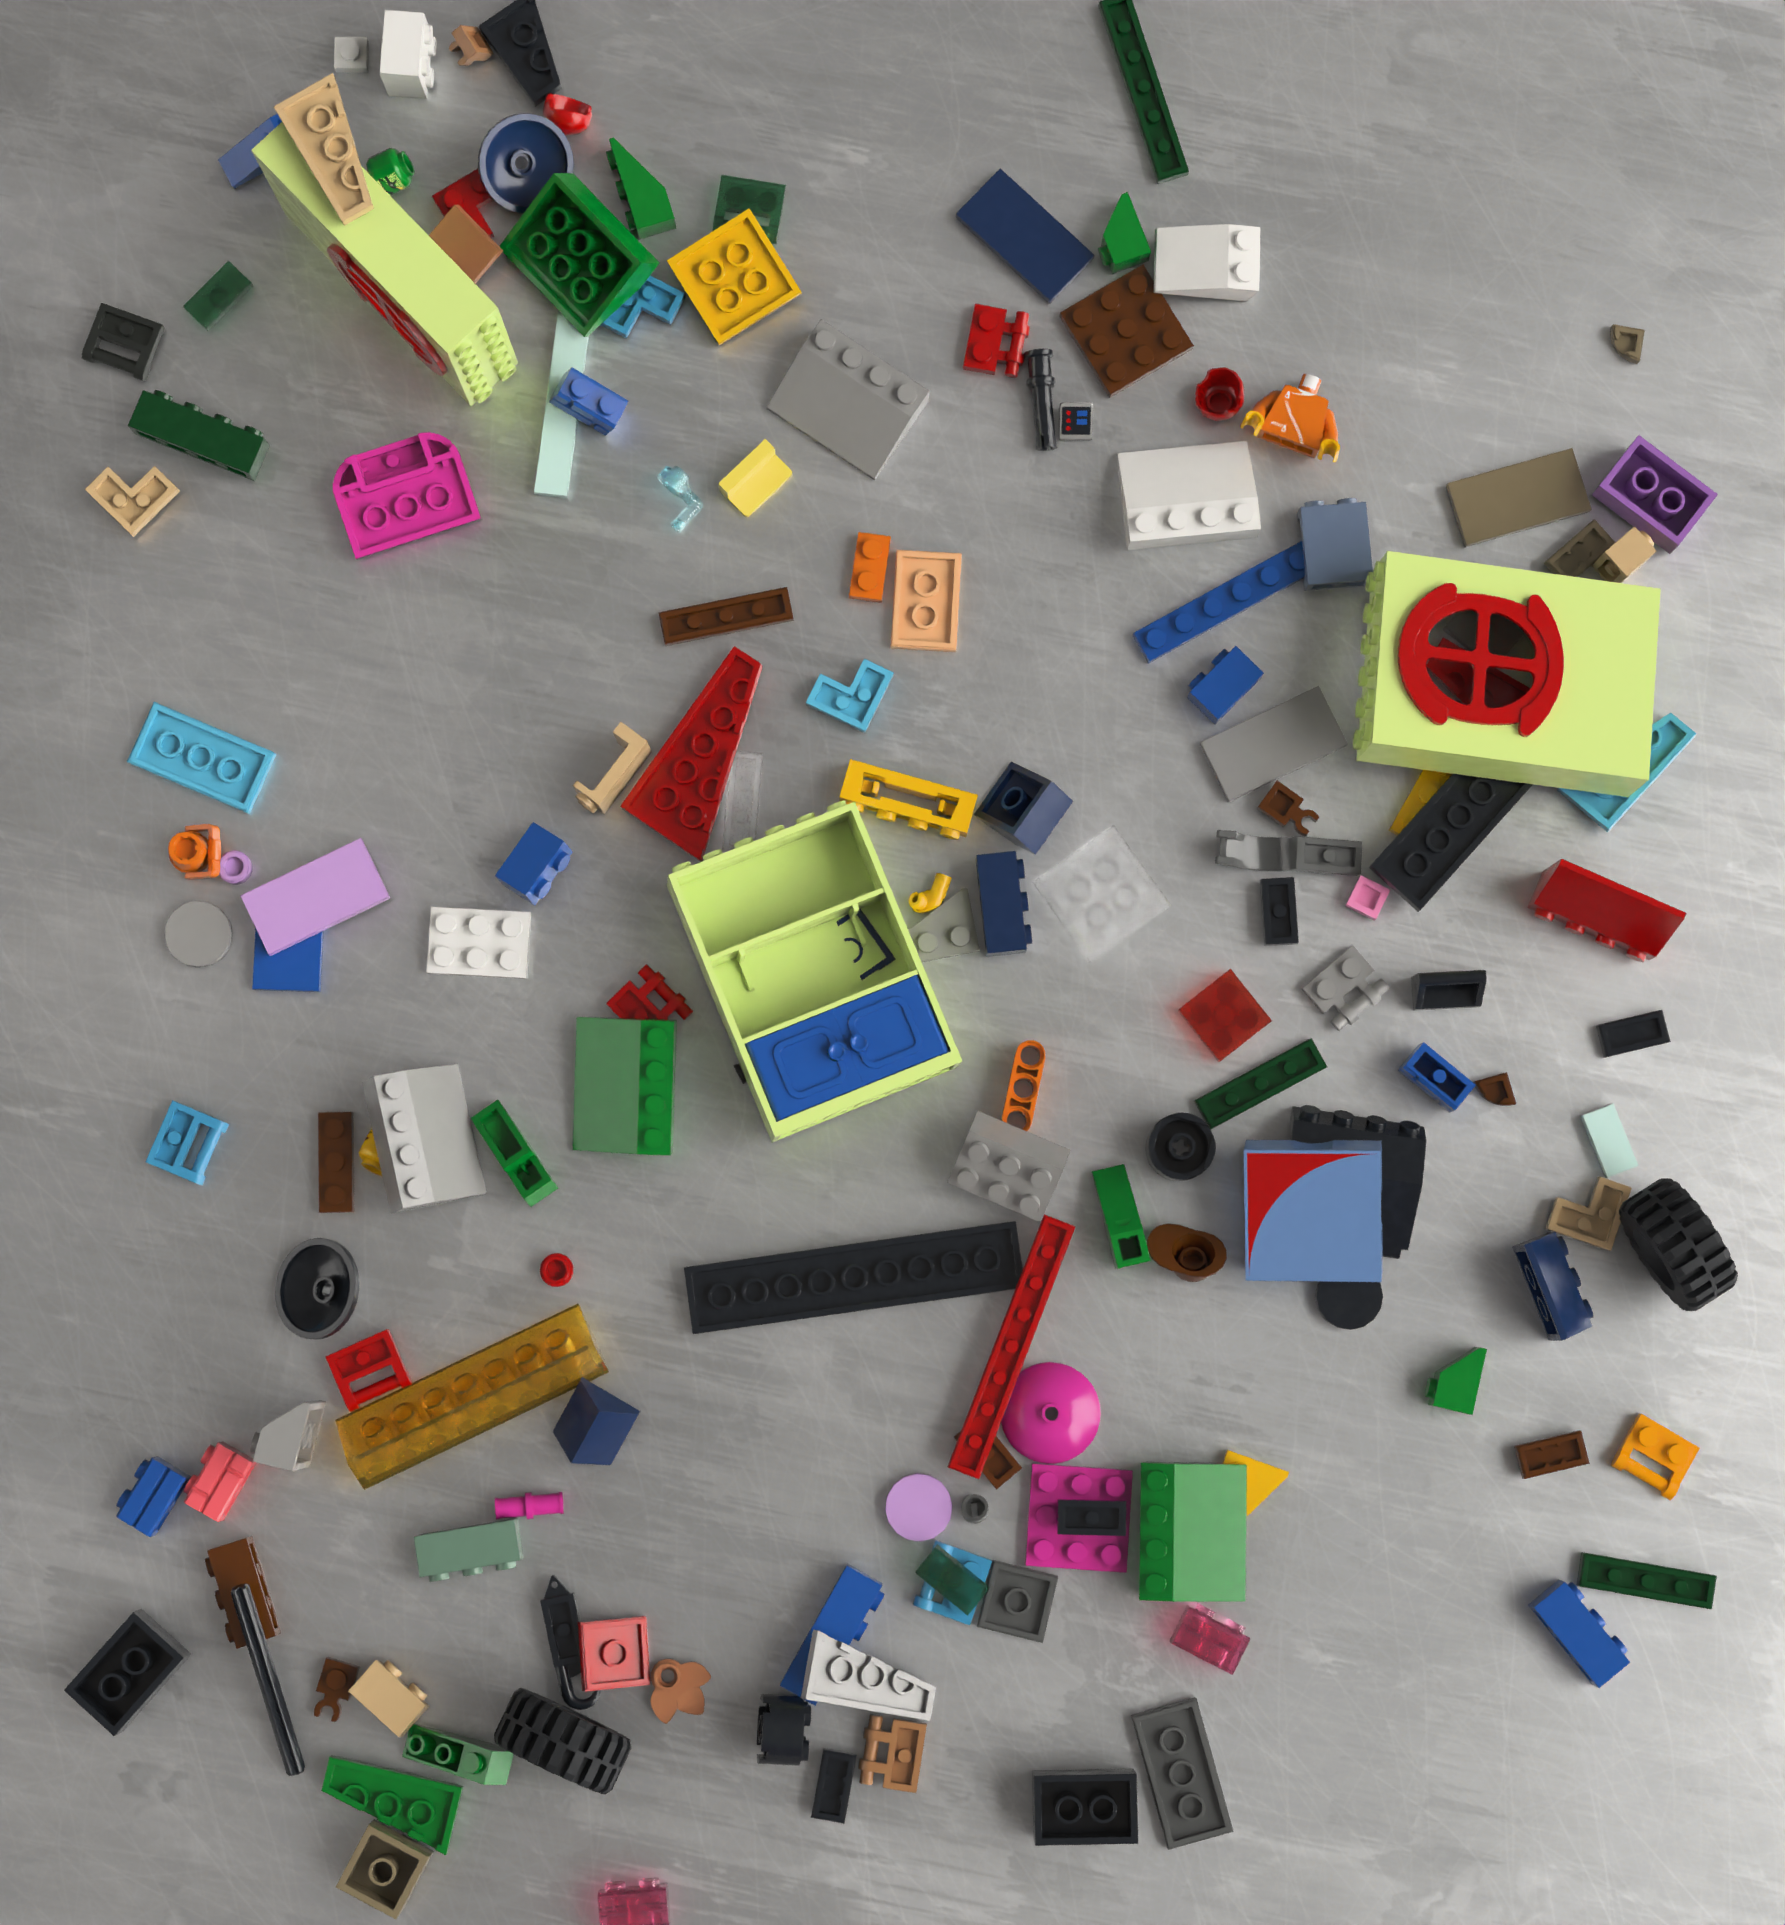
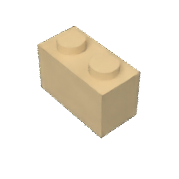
[1592,526,1656,583]
[348,1660,429,1737]

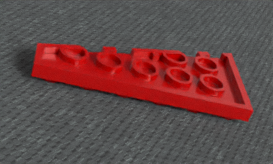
[620,646,763,862]

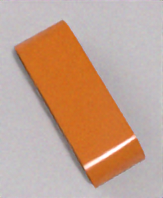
[1001,1040,1045,1131]

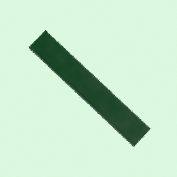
[1098,0,1189,184]

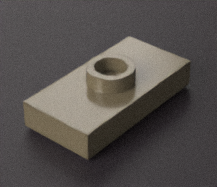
[1544,519,1616,577]

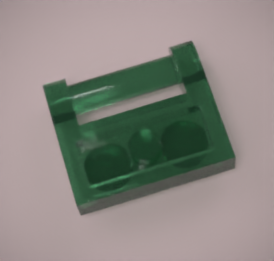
[712,175,786,244]

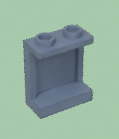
[1297,498,1373,591]

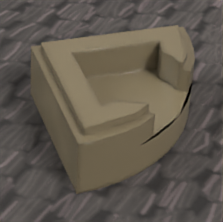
[1610,324,1645,364]

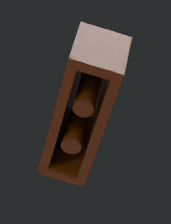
[205,1536,281,1649]

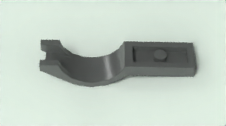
[1215,830,1362,876]

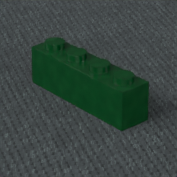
[128,390,270,481]

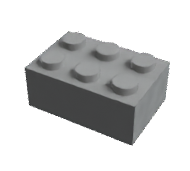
[947,1111,1070,1222]

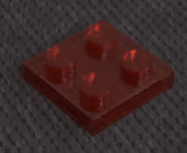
[1178,969,1272,1062]

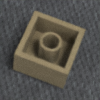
[336,1819,434,1919]

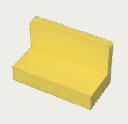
[718,439,792,517]

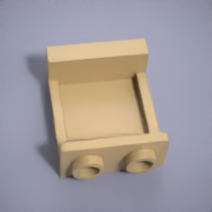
[573,722,652,814]

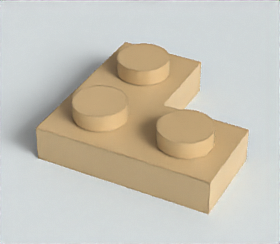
[85,466,180,537]
[1545,1177,1632,1251]

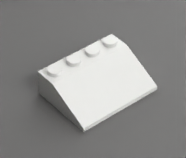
[1117,441,1261,550]

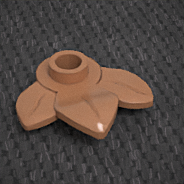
[650,1659,711,1724]

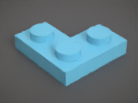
[806,659,894,733]

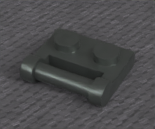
[82,303,165,381]

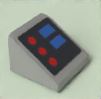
[1059,402,1093,440]

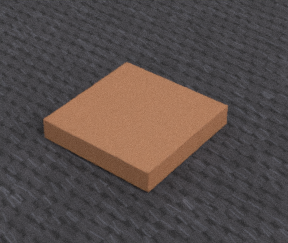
[429,205,503,284]

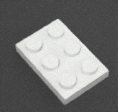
[426,907,531,979]

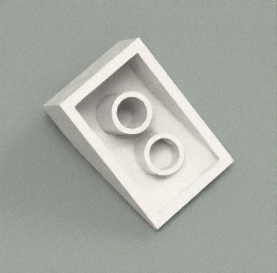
[1153,224,1260,302]

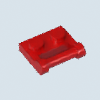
[325,1329,412,1412]

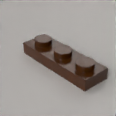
[318,1112,354,1213]

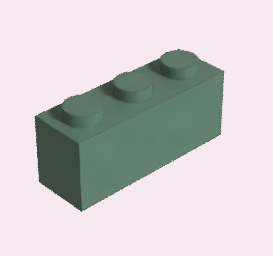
[414,1518,524,1582]

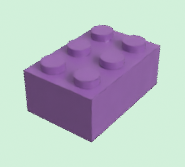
[1592,435,1718,554]

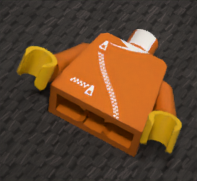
[1240,374,1340,463]

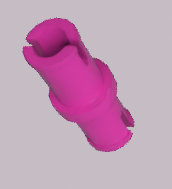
[495,1492,564,1520]

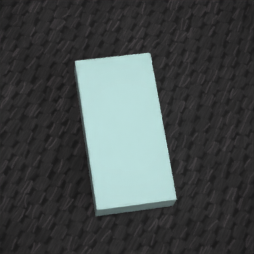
[1581,1104,1638,1178]

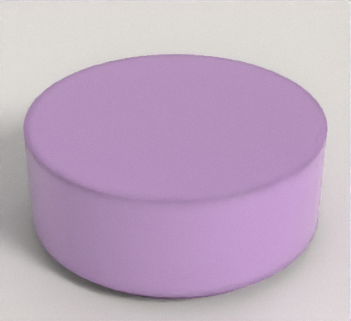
[219,850,252,885]

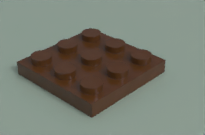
[1059,264,1194,398]

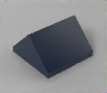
[553,1377,640,1465]

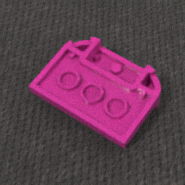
[333,432,481,559]

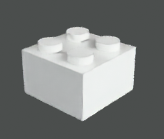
[379,10,437,99]

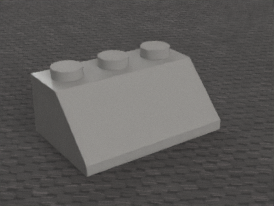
[250,1400,326,1471]

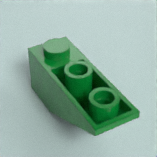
[606,137,676,240]
[1092,1164,1151,1269]
[402,1724,514,1785]

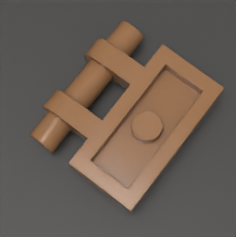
[858,1714,927,1793]

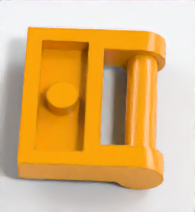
[1611,1413,1700,1500]

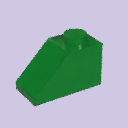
[1098,192,1151,274]
[1425,1347,1487,1415]

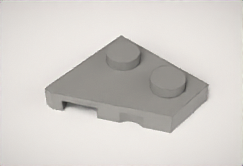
[908,888,980,962]

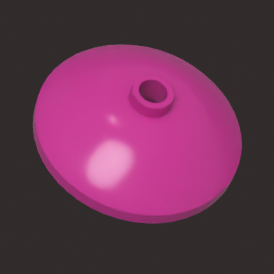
[1001,1362,1101,1464]

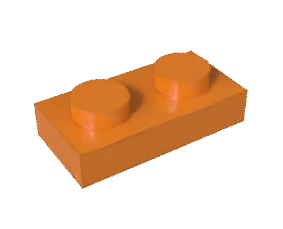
[849,532,891,603]

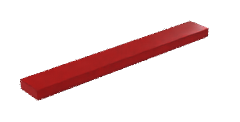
[947,1214,1076,1479]

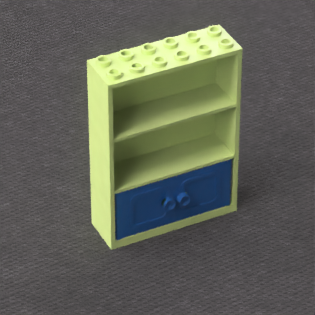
[667,800,962,1143]

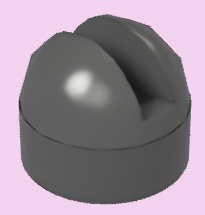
[961,1494,988,1524]

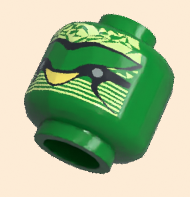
[366,148,415,196]

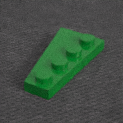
[321,1755,463,1855]

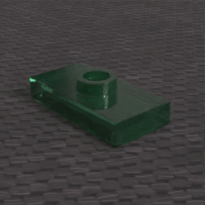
[183,261,253,331]
[915,1544,990,1616]

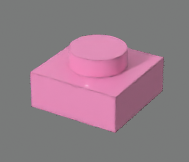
[1345,875,1390,921]

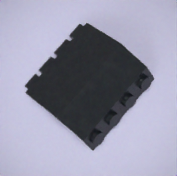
[1290,1105,1427,1259]

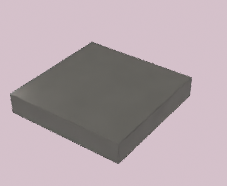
[977,1560,1058,1643]

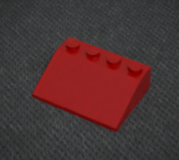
[1527,859,1687,962]

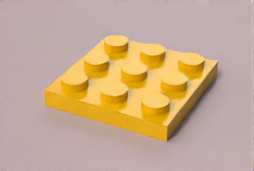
[667,208,802,346]

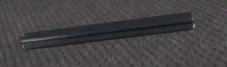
[231,1583,305,1776]

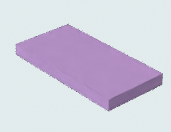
[241,838,390,956]

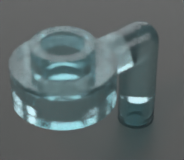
[657,466,703,533]

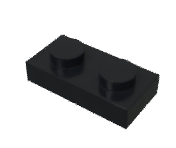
[1260,877,1299,946]
[1057,1499,1126,1536]

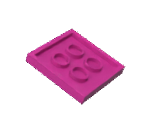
[1025,1463,1133,1573]

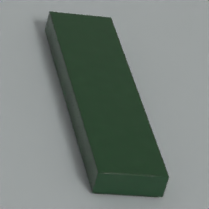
[1194,1038,1327,1130]
[1576,1552,1717,1609]

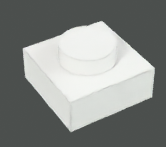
[334,37,369,73]

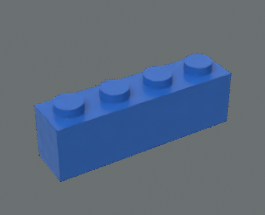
[780,1563,885,1706]

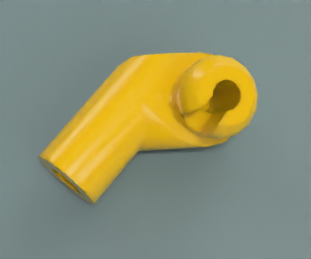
[908,873,952,913]

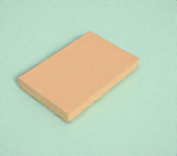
[891,550,962,652]

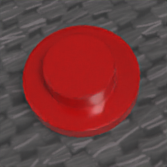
[540,1253,574,1287]

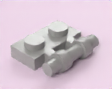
[1302,946,1389,1031]

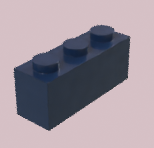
[975,851,1032,957]

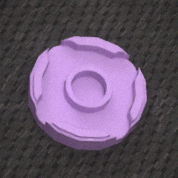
[885,1473,953,1542]

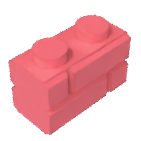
[183,1442,257,1522]

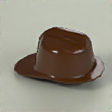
[1147,1223,1227,1282]

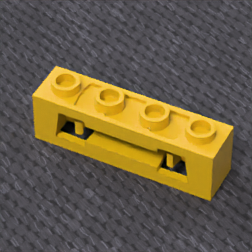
[839,759,978,840]

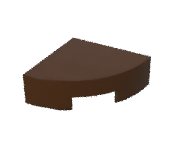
[1473,1072,1516,1106]

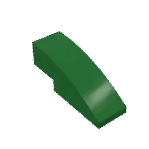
[471,1100,558,1207]

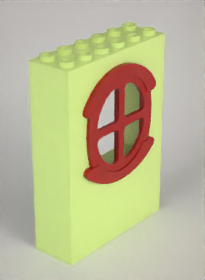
[251,122,518,406]
[1353,551,1661,797]

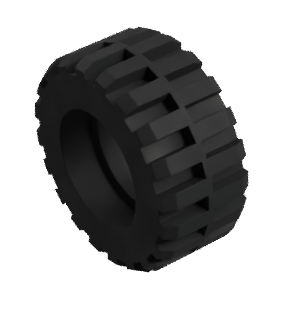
[1619,1178,1738,1311]
[494,1688,631,1794]

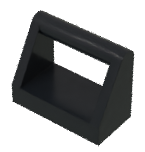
[1411,970,1487,1011]

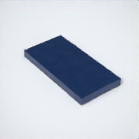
[956,168,1095,304]

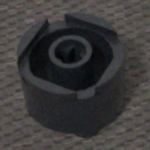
[1145,1112,1216,1181]
[757,1694,811,1766]

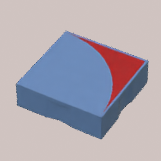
[1243,1140,1383,1282]

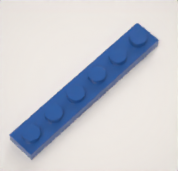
[1133,541,1305,664]

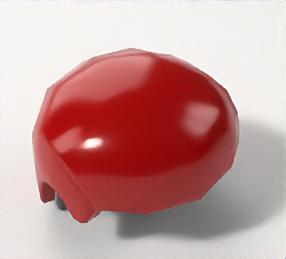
[543,93,592,135]
[1195,367,1244,421]

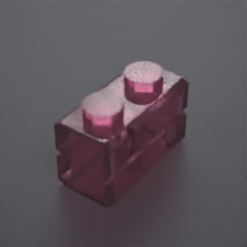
[1170,1603,1250,1675]
[598,1878,671,1925]

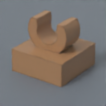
[449,25,494,66]

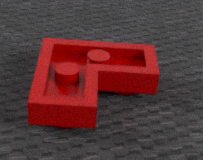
[432,168,494,238]

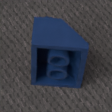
[1512,1232,1593,1341]

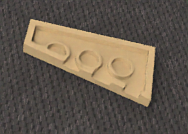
[274,73,374,226]

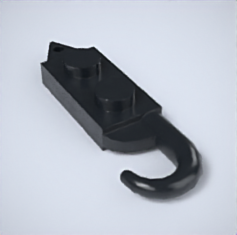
[540,1575,601,1710]

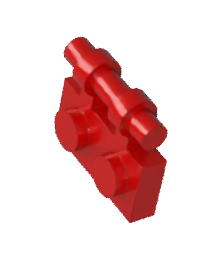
[963,304,1030,378]
[606,964,693,1020]

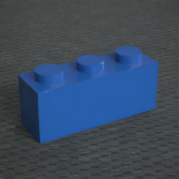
[1528,1579,1630,1688]

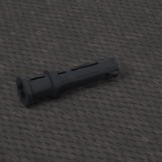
[1024,349,1057,451]

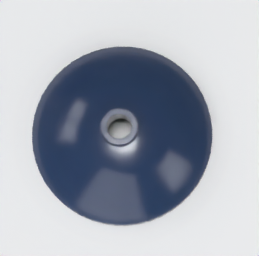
[478,113,574,213]

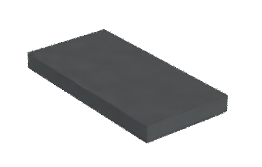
[1131,1697,1234,1850]

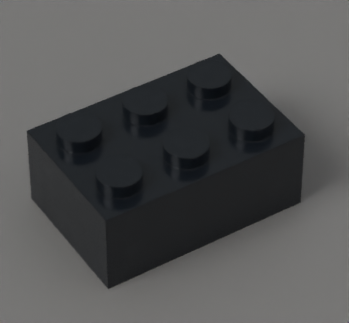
[64,1609,191,1736]
[1032,1769,1138,1846]

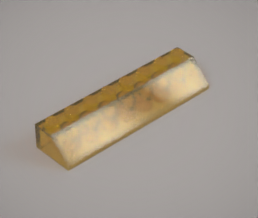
[335,1304,609,1490]

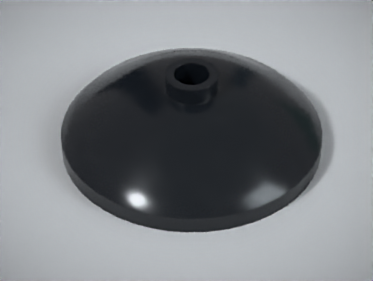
[275,1238,360,1340]

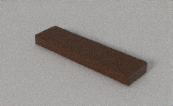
[658,587,794,646]

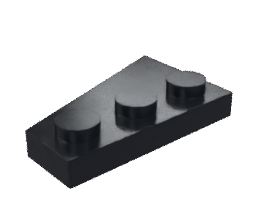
[479,0,562,107]

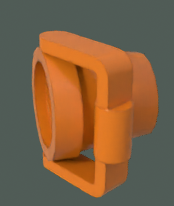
[168,824,221,880]

